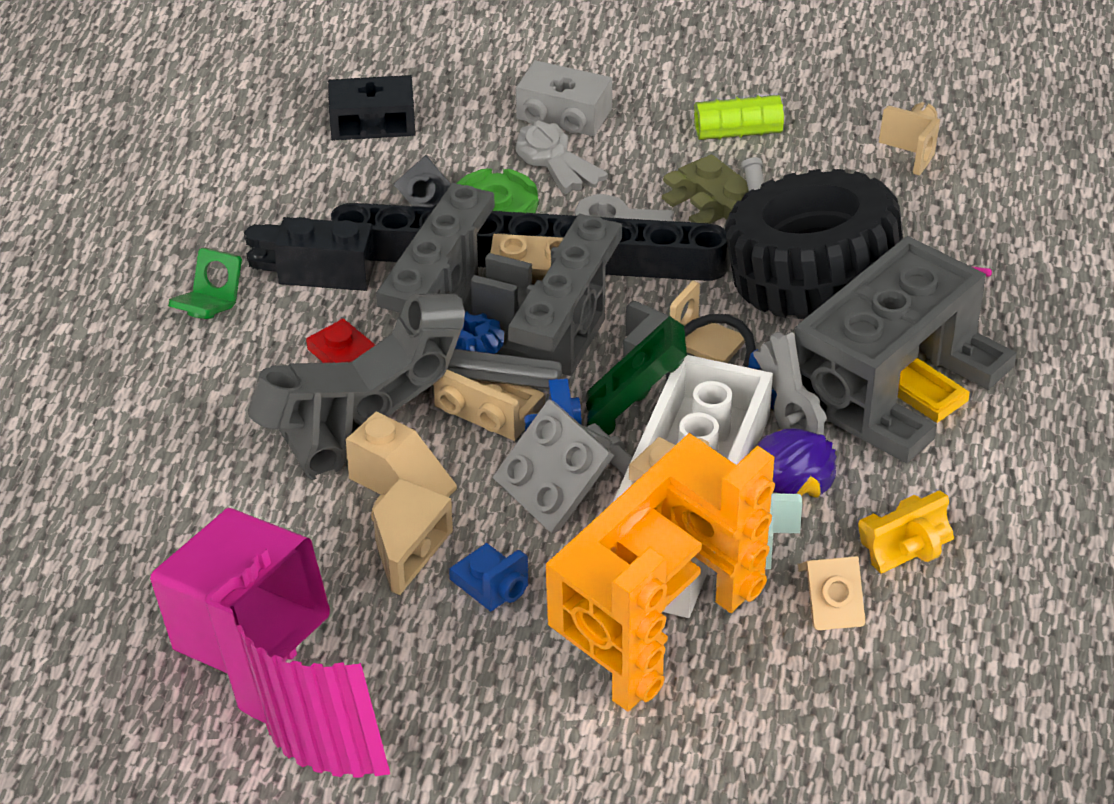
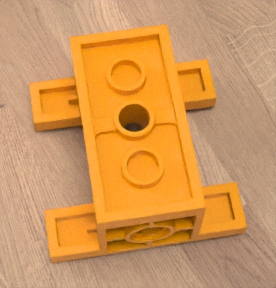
[546,433,775,711]

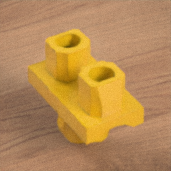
[858,491,954,574]

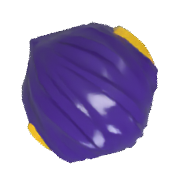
[755,429,837,498]

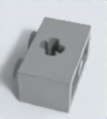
[516,60,612,137]

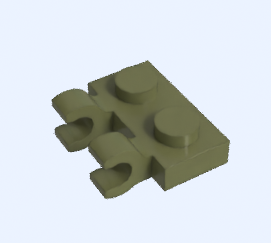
[662,154,749,224]

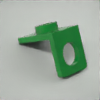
[168,247,242,319]

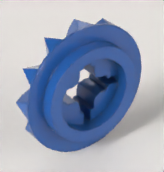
[455,311,504,353]

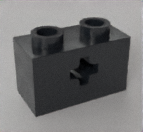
[328,75,416,141]

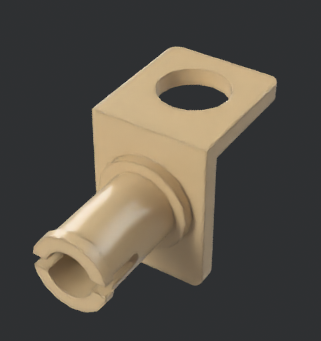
[879,102,940,176]

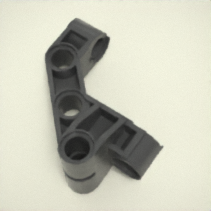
[248,294,465,480]

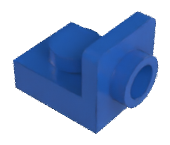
[449,543,528,612]

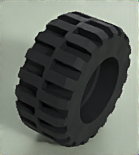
[725,169,903,319]

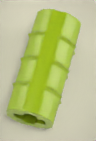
[694,95,784,140]

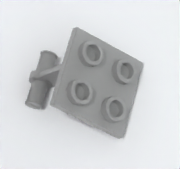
[492,399,633,534]

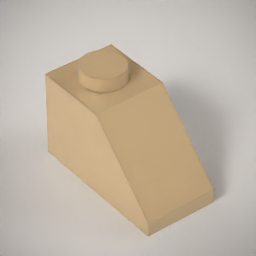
[346,411,457,497]
[371,478,453,595]

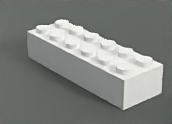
[613,355,773,618]

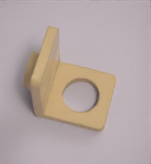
[670,281,745,363]
[798,556,865,630]

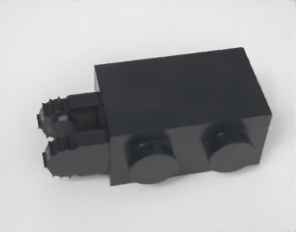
[244,217,375,291]

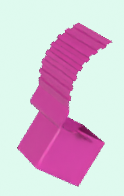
[150,507,390,778]

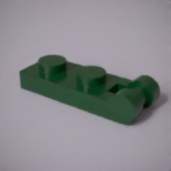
[586,316,687,435]

